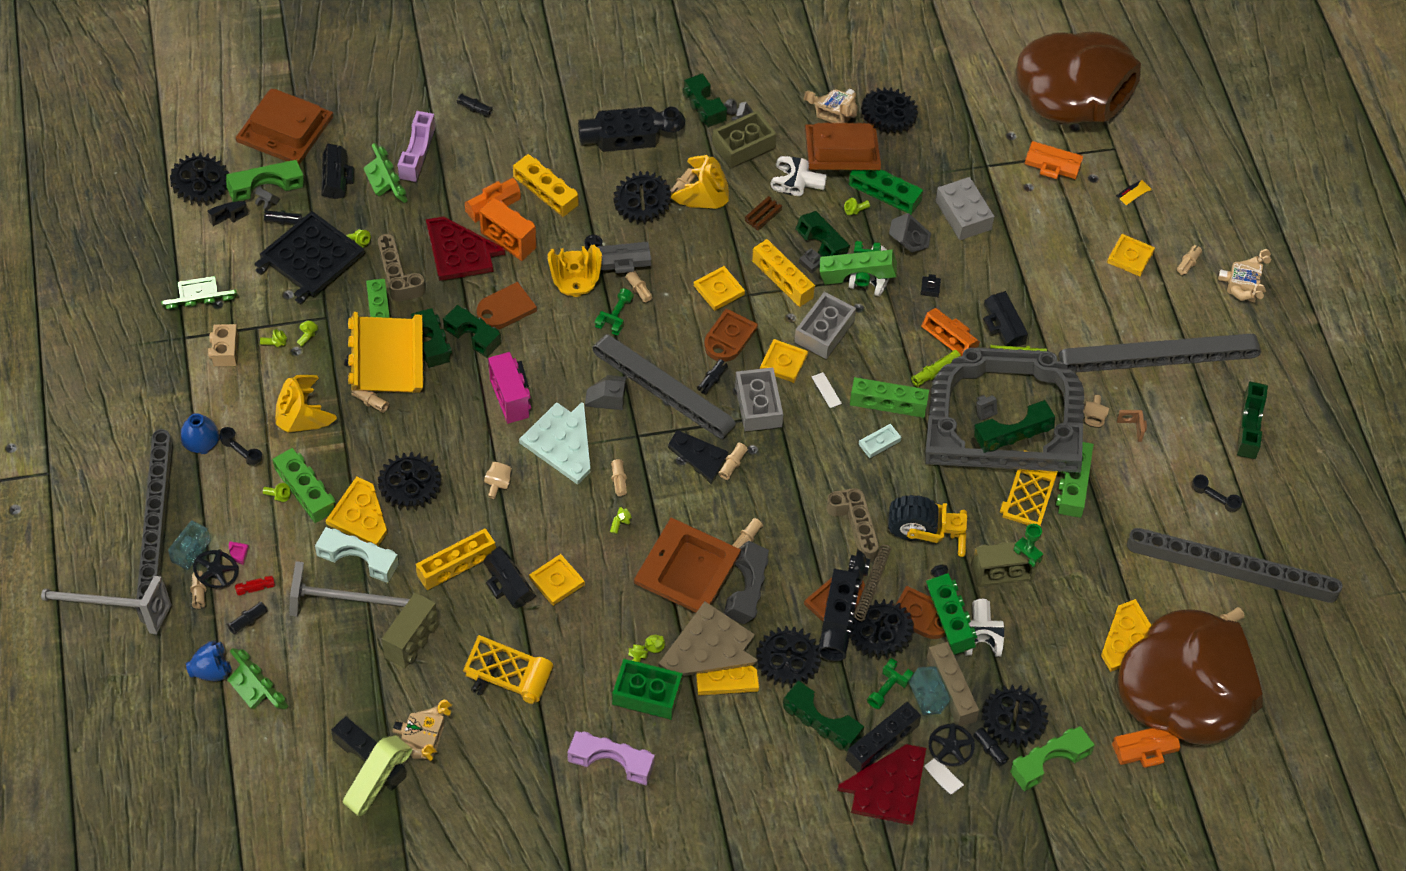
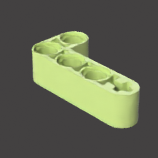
[343,736,413,816]

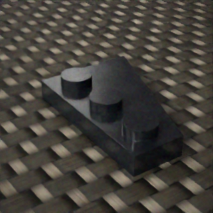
[668,430,729,485]

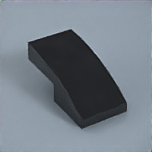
[207,201,249,226]

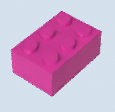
[488,352,531,424]

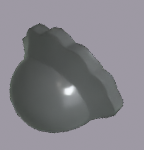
[723,99,737,115]

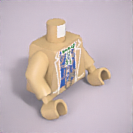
[804,89,858,123]
[1218,249,1271,302]

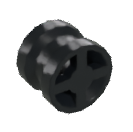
[584,235,603,251]

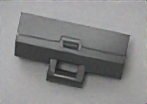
[598,242,651,273]

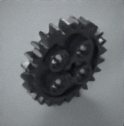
[861,87,918,133]
[170,152,229,206]
[613,171,672,224]
[378,452,442,510]
[850,599,914,660]
[756,626,821,688]
[981,684,1049,748]

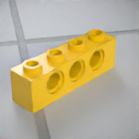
[513,154,579,217]
[752,239,815,307]
[416,528,496,590]

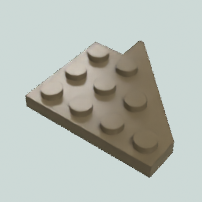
[658,602,758,676]

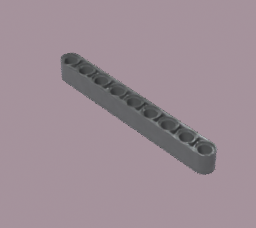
[592,334,736,439]

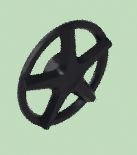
[193,549,238,588]
[928,723,975,766]

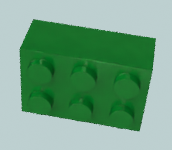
[612,658,683,720]

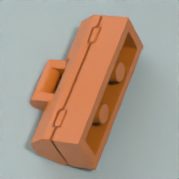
[1025,141,1083,179]
[465,178,521,223]
[921,308,980,356]
[1112,728,1180,768]

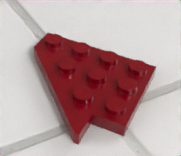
[426,216,505,281]
[837,744,927,826]

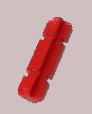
[235,575,275,595]

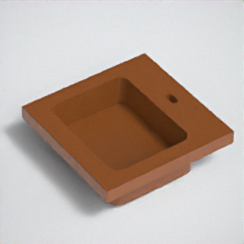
[235,88,334,165]
[805,123,881,170]
[634,518,741,612]

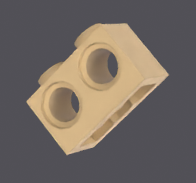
[208,324,239,366]

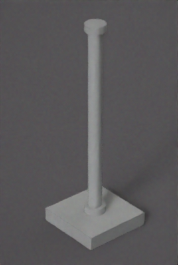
[289,561,410,617]
[41,576,172,634]

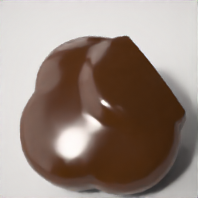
[1016,31,1141,124]
[1118,609,1263,745]

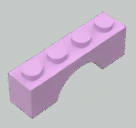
[398,111,435,182]
[568,731,655,785]

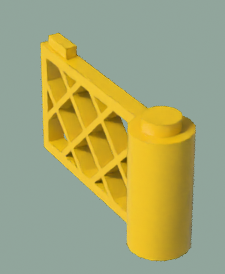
[1000,450,1058,526]
[463,635,553,704]

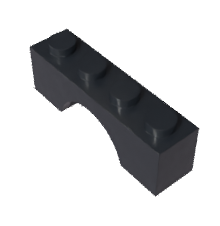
[331,716,406,791]

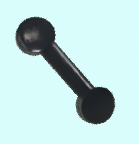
[220,427,262,465]
[1192,474,1242,512]

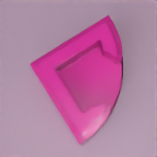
[229,541,249,565]

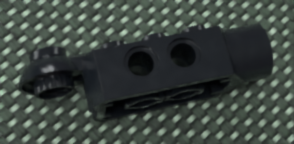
[578,106,686,152]
[818,549,871,661]

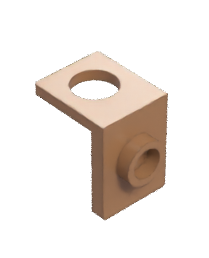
[1117,410,1147,442]

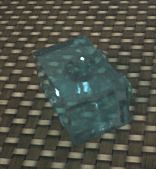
[168,520,211,570]
[909,666,950,715]

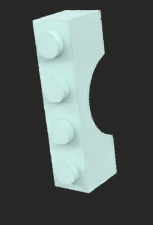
[315,527,399,583]

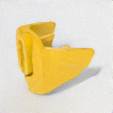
[671,155,729,209]
[548,245,602,297]
[275,375,337,432]

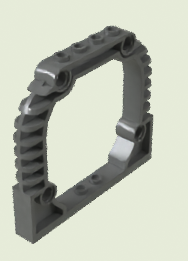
[926,348,1084,472]

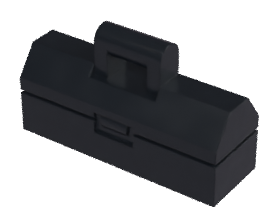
[321,143,354,199]
[983,291,1028,347]
[483,546,536,609]

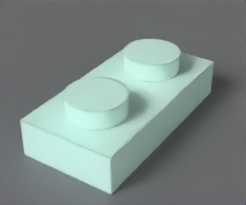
[859,424,901,458]

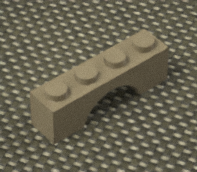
[927,642,979,726]

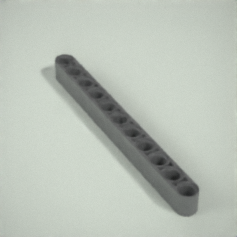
[1059,334,1261,373]
[136,429,173,624]
[1127,528,1342,603]

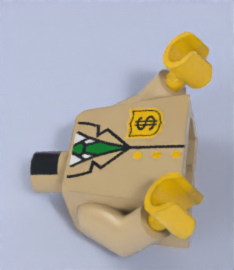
[393,700,452,761]

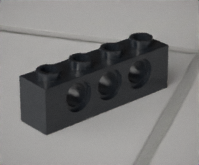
[846,701,921,773]

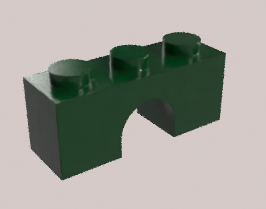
[682,73,727,128]
[795,211,851,257]
[443,305,501,358]
[411,308,452,368]

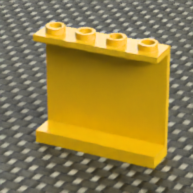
[348,312,423,393]

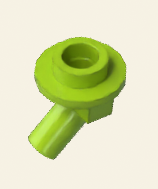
[844,198,870,215]
[346,229,371,247]
[297,321,318,347]
[260,329,287,347]
[263,483,291,502]
[610,507,632,534]
[645,635,665,653]
[628,644,649,662]

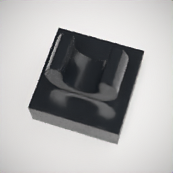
[920,274,941,297]

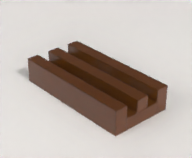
[745,196,782,231]

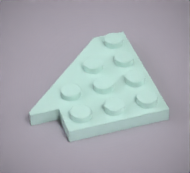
[519,402,590,485]

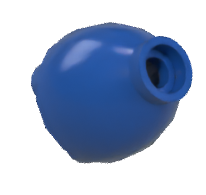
[180,413,220,454]
[186,640,232,681]

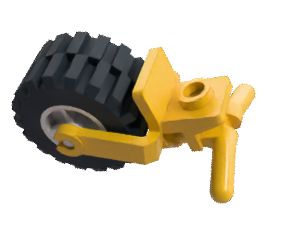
[888,495,967,557]

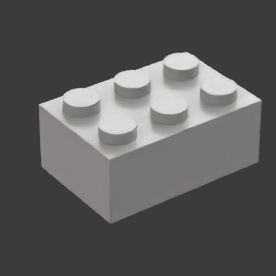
[935,177,994,241]
[794,292,856,359]
[735,367,783,432]

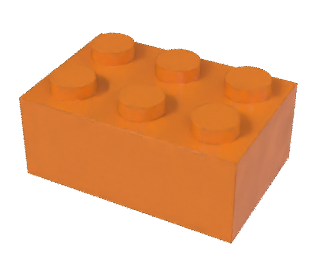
[479,198,536,261]

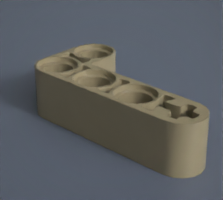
[378,234,425,301]
[826,488,878,563]

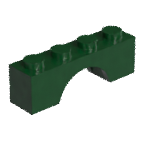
[1237,381,1268,459]
[974,400,1055,453]
[783,680,865,752]

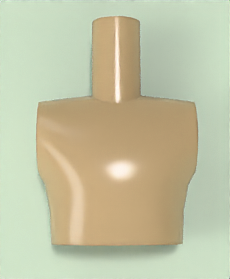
[1084,395,1109,427]
[484,462,512,499]

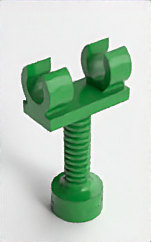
[854,241,881,287]
[595,288,634,336]
[1013,523,1044,568]
[867,658,915,709]

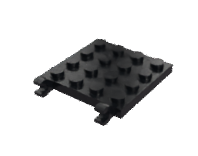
[254,211,365,305]

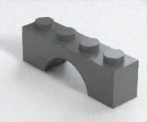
[724,541,769,625]

